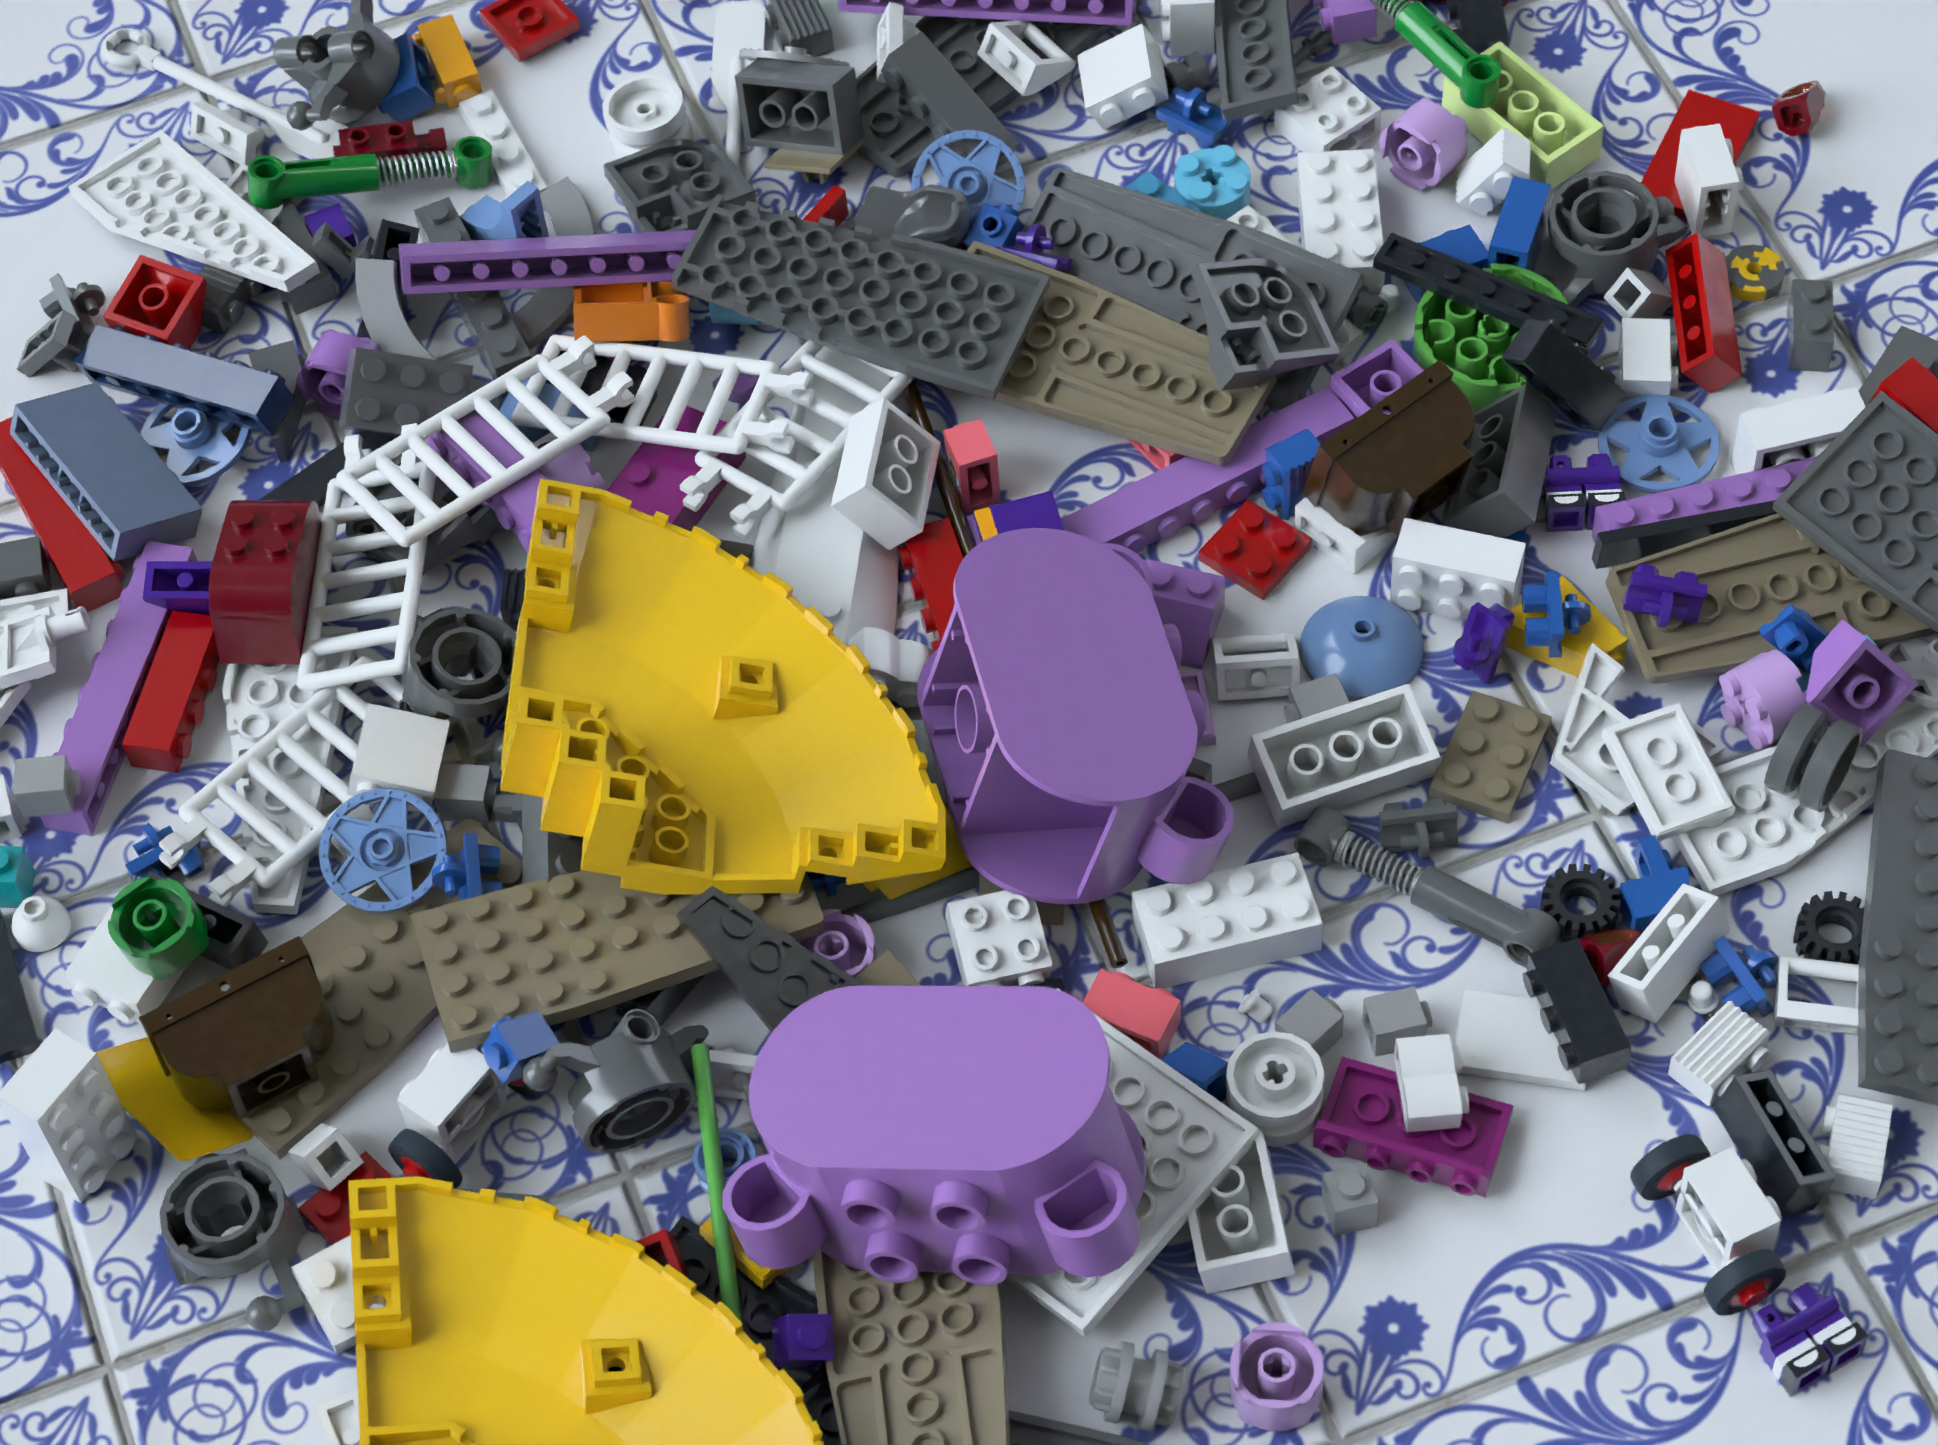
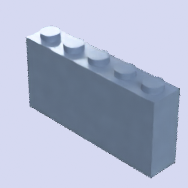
[10,382,202,561]

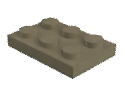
[1428,690,1552,824]

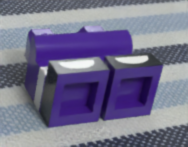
[1543,453,1626,532]
[1752,1282,1869,1397]

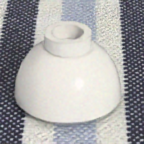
[11,896,71,952]

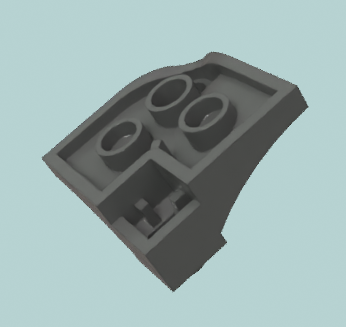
[603,139,756,233]
[1191,258,1340,391]
[345,454,502,576]

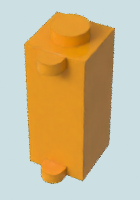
[411,14,483,109]

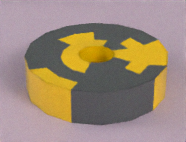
[1725,244,1786,302]

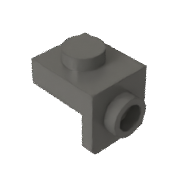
[310,223,375,278]

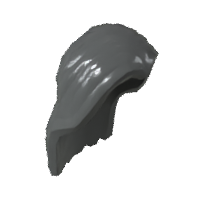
[854,184,971,248]

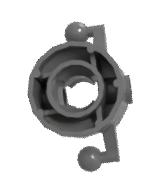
[273,0,400,131]
[1538,171,1688,307]
[399,608,516,764]
[522,1009,709,1154]
[159,1148,307,1332]

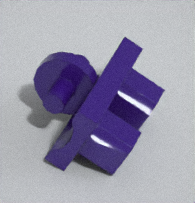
[994,224,1072,272]
[1623,563,1708,628]
[1453,602,1515,684]

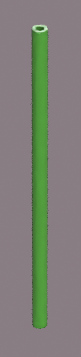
[691,1043,743,1330]

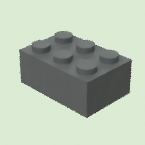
[735,58,864,155]
[339,347,473,437]

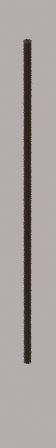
[903,379,1128,968]

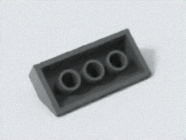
[1441,383,1557,538]

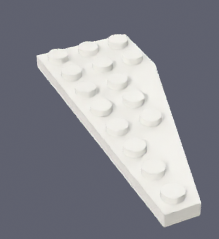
[68,130,320,292]
[222,626,358,915]
[1673,693,1938,896]

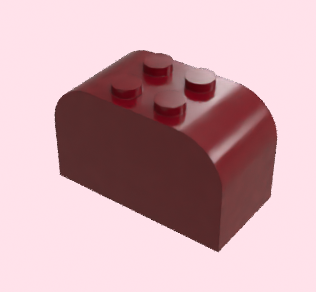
[209,500,322,664]

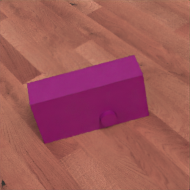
[607,406,746,532]

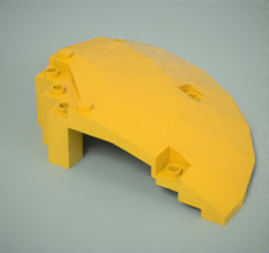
[500,478,946,895]
[348,1176,824,1445]

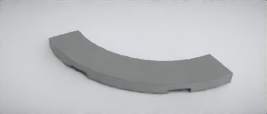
[511,177,594,349]
[355,258,502,410]

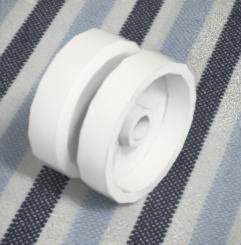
[603,74,693,159]
[1226,1031,1325,1147]

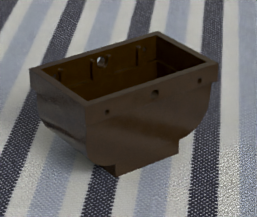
[1302,359,1475,536]
[138,936,334,1119]

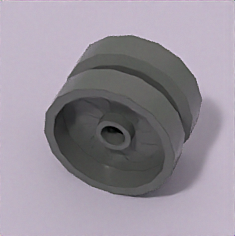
[1764,702,1863,813]

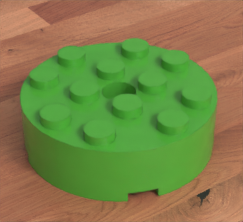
[1413,263,1569,411]

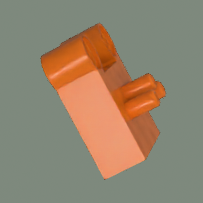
[573,281,690,361]

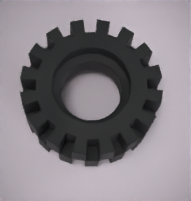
[1540,863,1621,943]
[1793,891,1864,965]

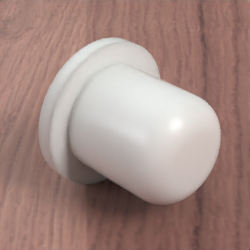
[1378,284,1401,315]
[1688,981,1719,1014]
[1238,988,1272,1023]

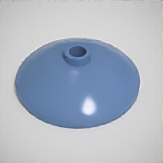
[1300,596,1424,701]

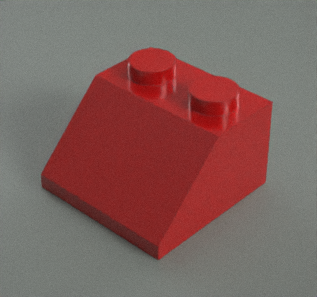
[102,255,207,349]

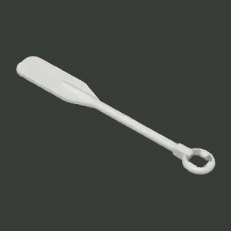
[711,1,766,169]
[101,28,349,159]

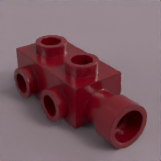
[333,120,448,161]

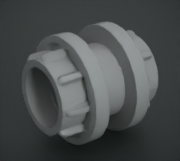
[1089,1341,1183,1432]

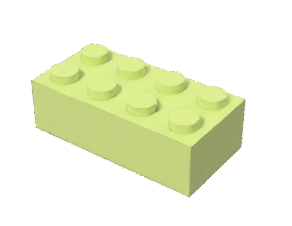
[1442,41,1604,190]

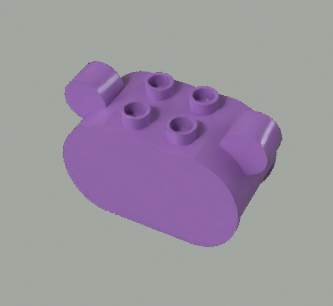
[917,528,1235,904]
[723,985,1146,1285]

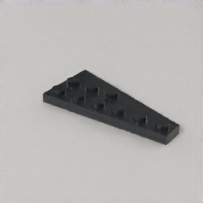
[677,886,866,1033]

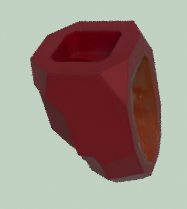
[1772,80,1826,136]
[1580,929,1643,987]

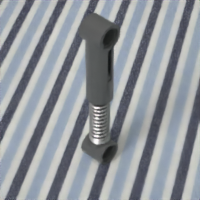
[1294,806,1561,968]

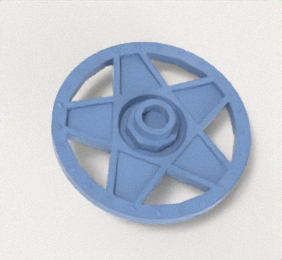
[911,130,1025,243]
[1598,395,1719,494]
[141,403,252,487]
[319,789,447,913]

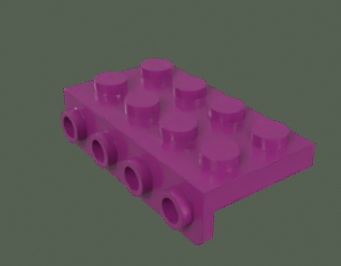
[1313,1056,1514,1197]

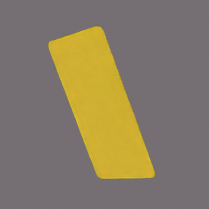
[95,1037,253,1161]

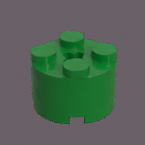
[108,877,209,980]

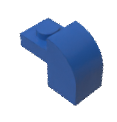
[1619,835,1689,932]

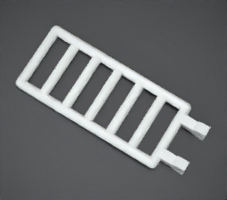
[336,335,635,547]
[512,335,815,455]
[680,340,915,540]
[297,423,436,691]
[159,656,451,907]

